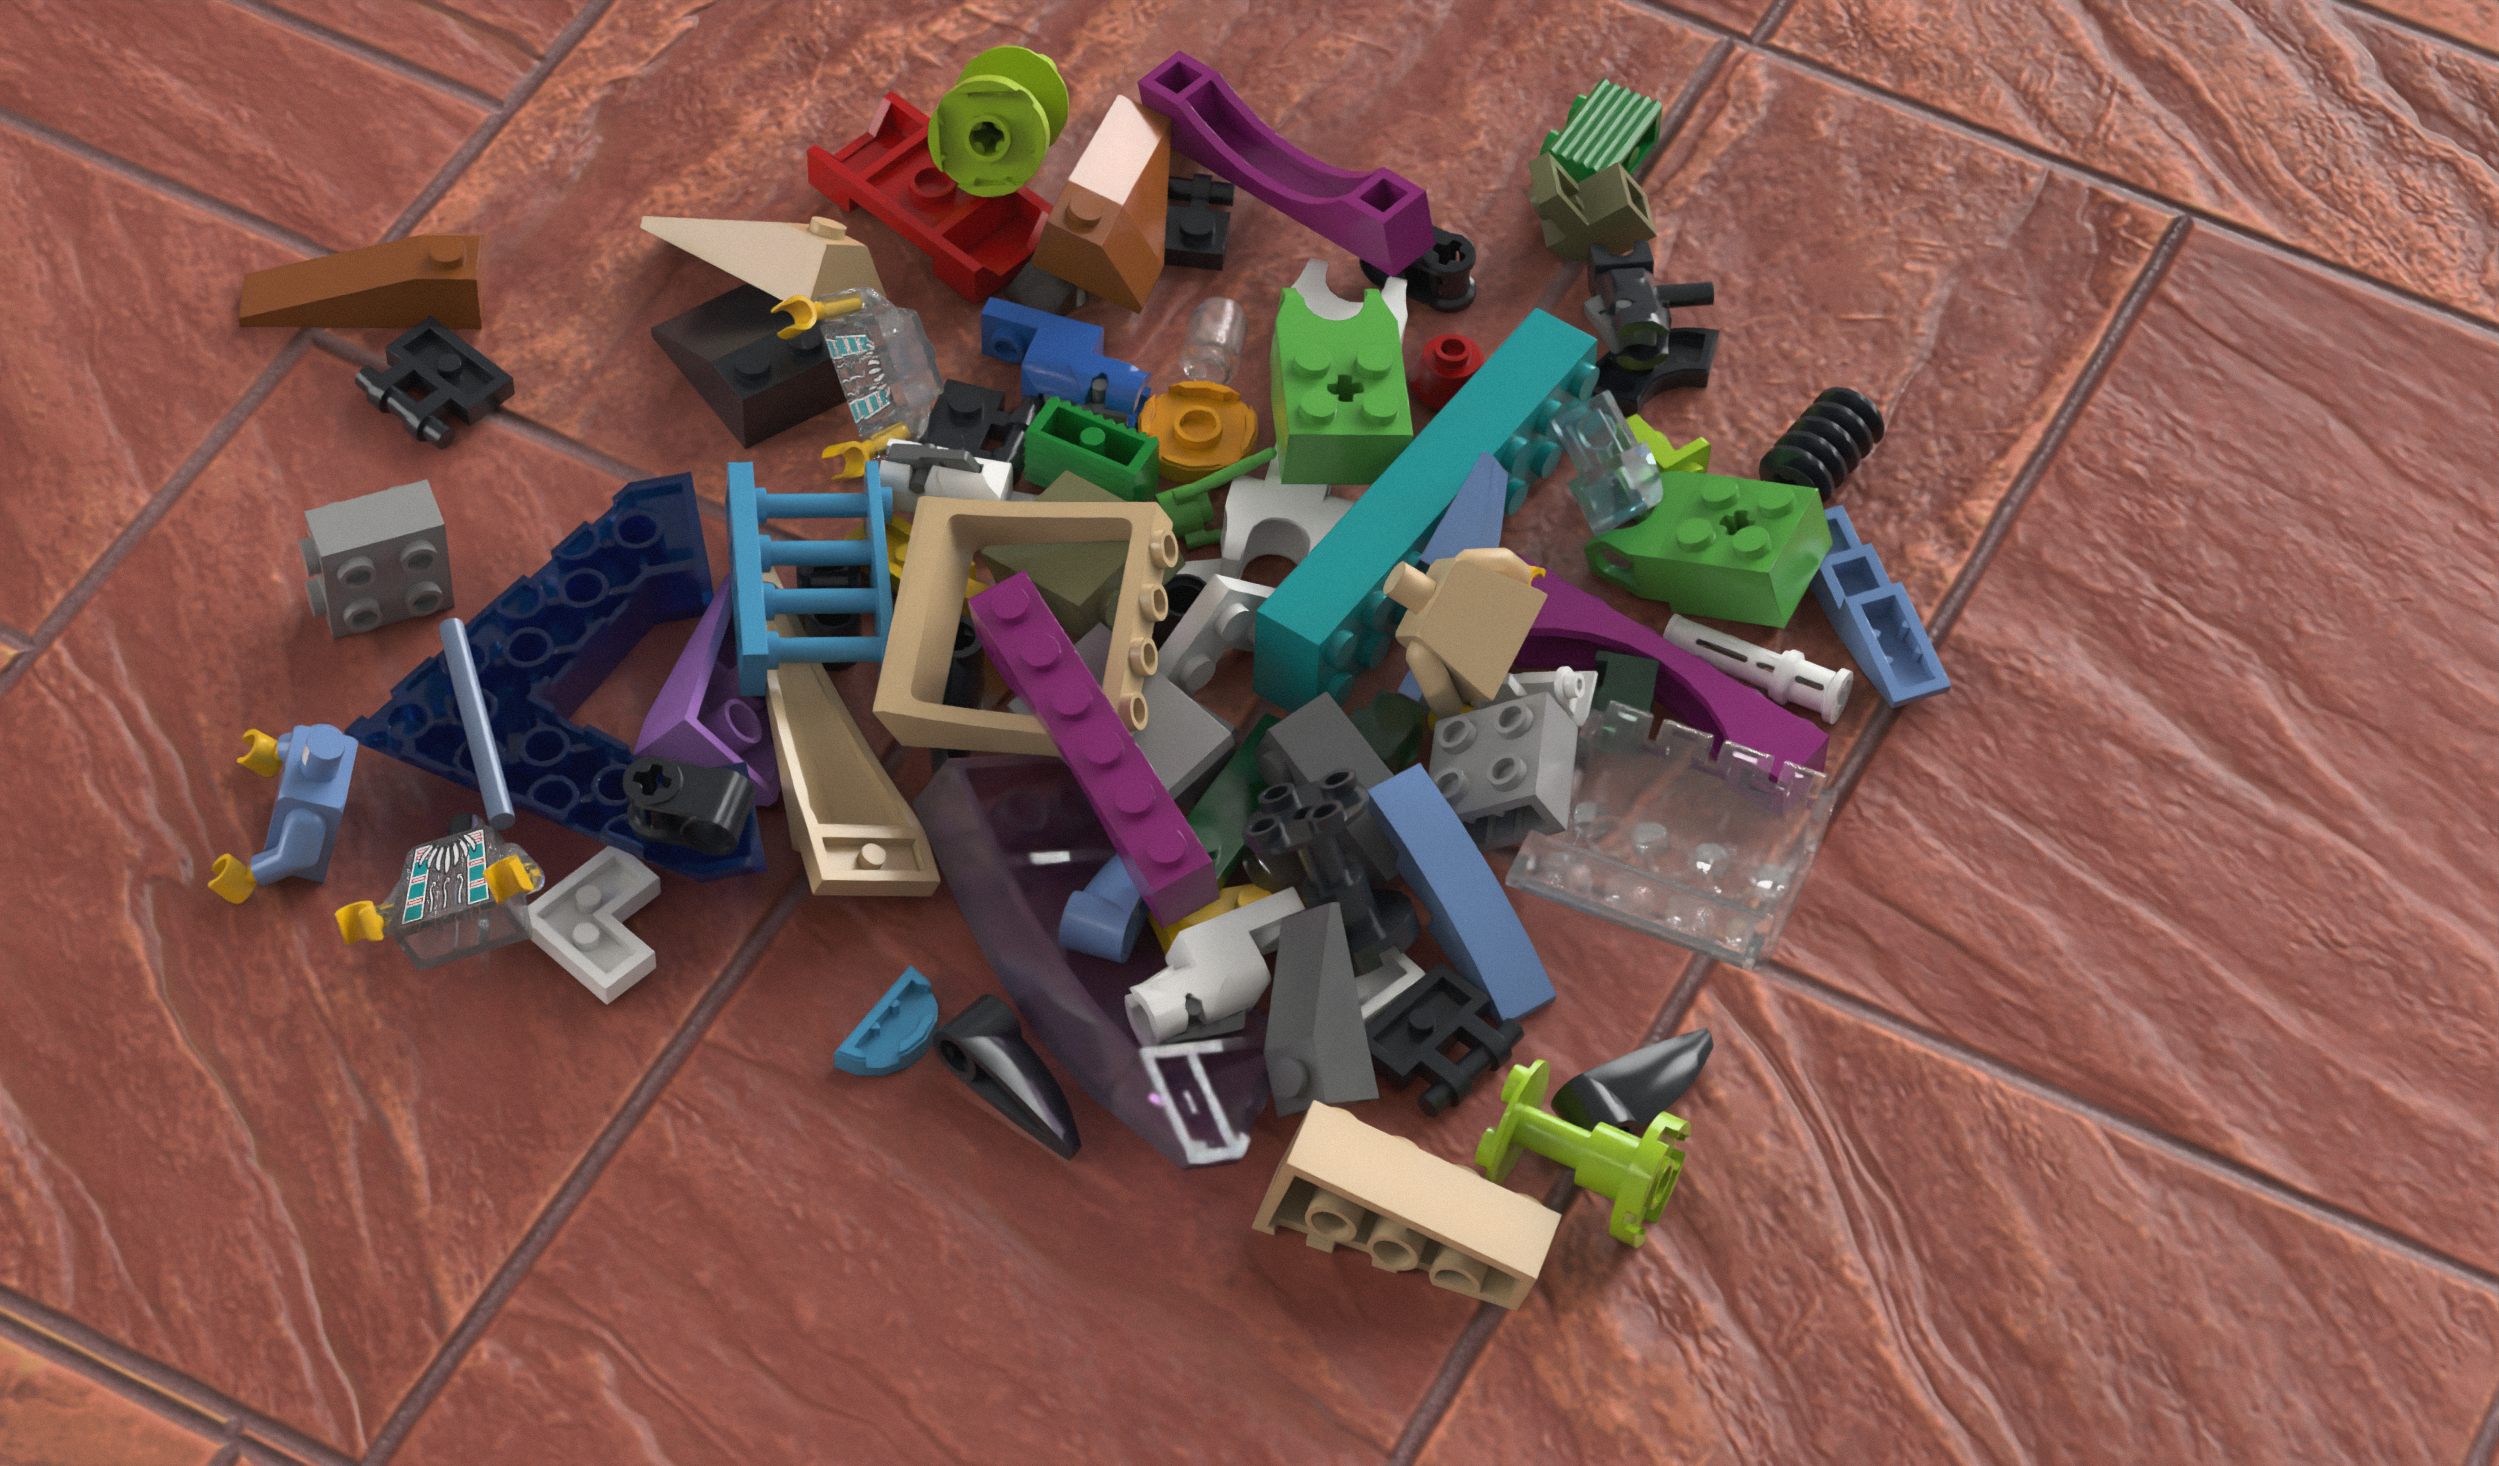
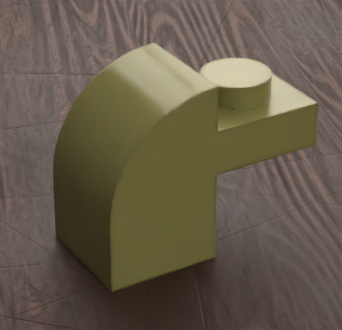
[1528,152,1657,261]

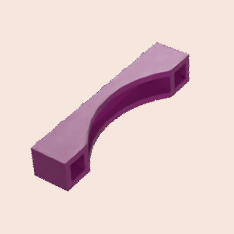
[1137,50,1436,278]
[1513,553,1830,823]
[968,570,1220,929]

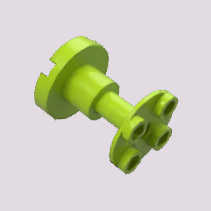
[928,46,1069,197]
[1474,1059,1691,1248]

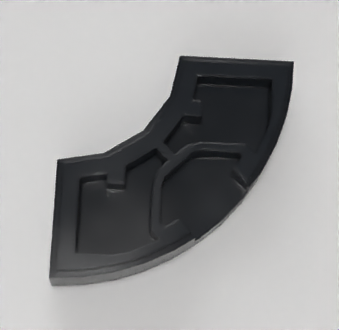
[1591,327,1720,418]

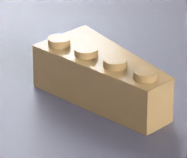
[1251,1100,1562,1311]

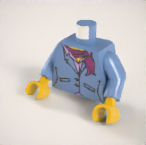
[208,724,358,904]

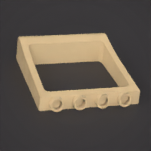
[872,496,1178,757]

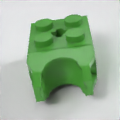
[1269,288,1413,485]
[1584,470,1833,628]

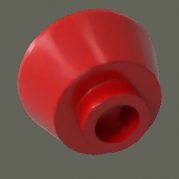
[1409,334,1486,411]

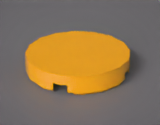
[1137,381,1258,484]

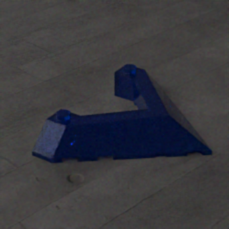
[344,472,767,883]

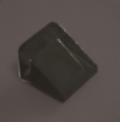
[1004,255,1089,317]

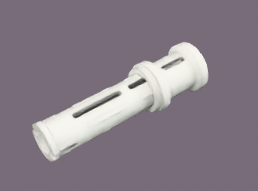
[1663,614,1854,724]

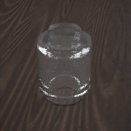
[1180,297,1249,385]

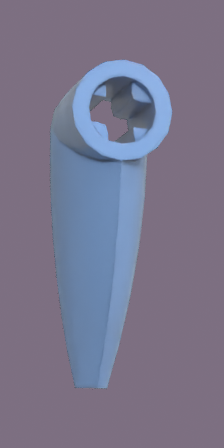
[1058,853,1150,964]

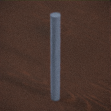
[438,618,515,830]

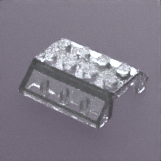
[1505,700,1834,972]

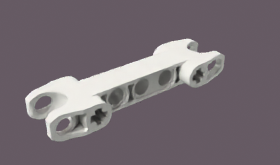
[1220,258,1408,580]

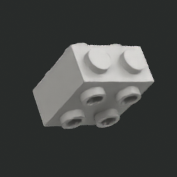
[298,479,455,639]
[1429,691,1578,853]

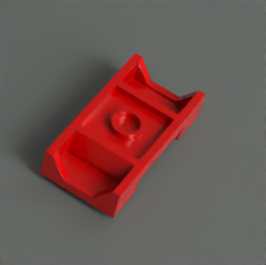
[807,90,1054,305]

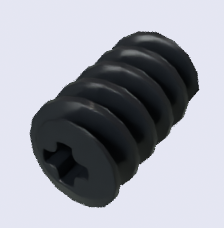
[1759,387,1885,503]

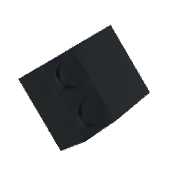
[651,283,849,449]

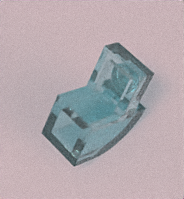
[1550,389,1663,538]

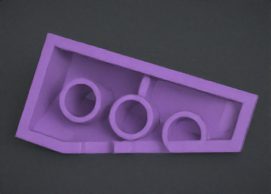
[632,572,781,807]

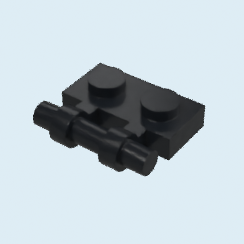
[1164,173,1236,271]
[355,315,515,450]
[917,378,1044,485]
[1365,962,1525,1118]

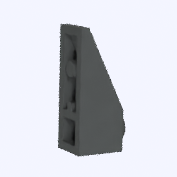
[1264,902,1379,1118]

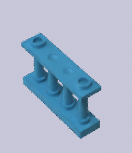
[725,461,893,696]

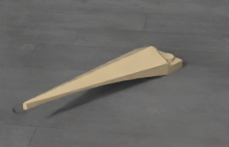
[762,566,941,896]

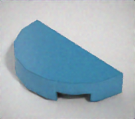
[833,965,938,1076]

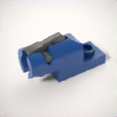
[981,297,1152,431]

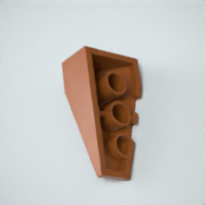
[1031,94,1172,315]
[239,233,490,329]

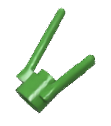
[1154,447,1277,550]

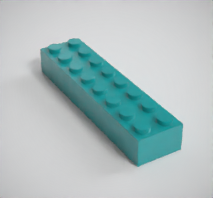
[1252,307,1600,713]

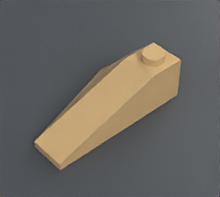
[640,216,890,316]

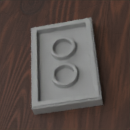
[1007,622,1235,800]

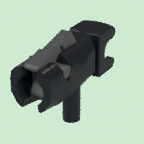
[1584,240,1714,370]

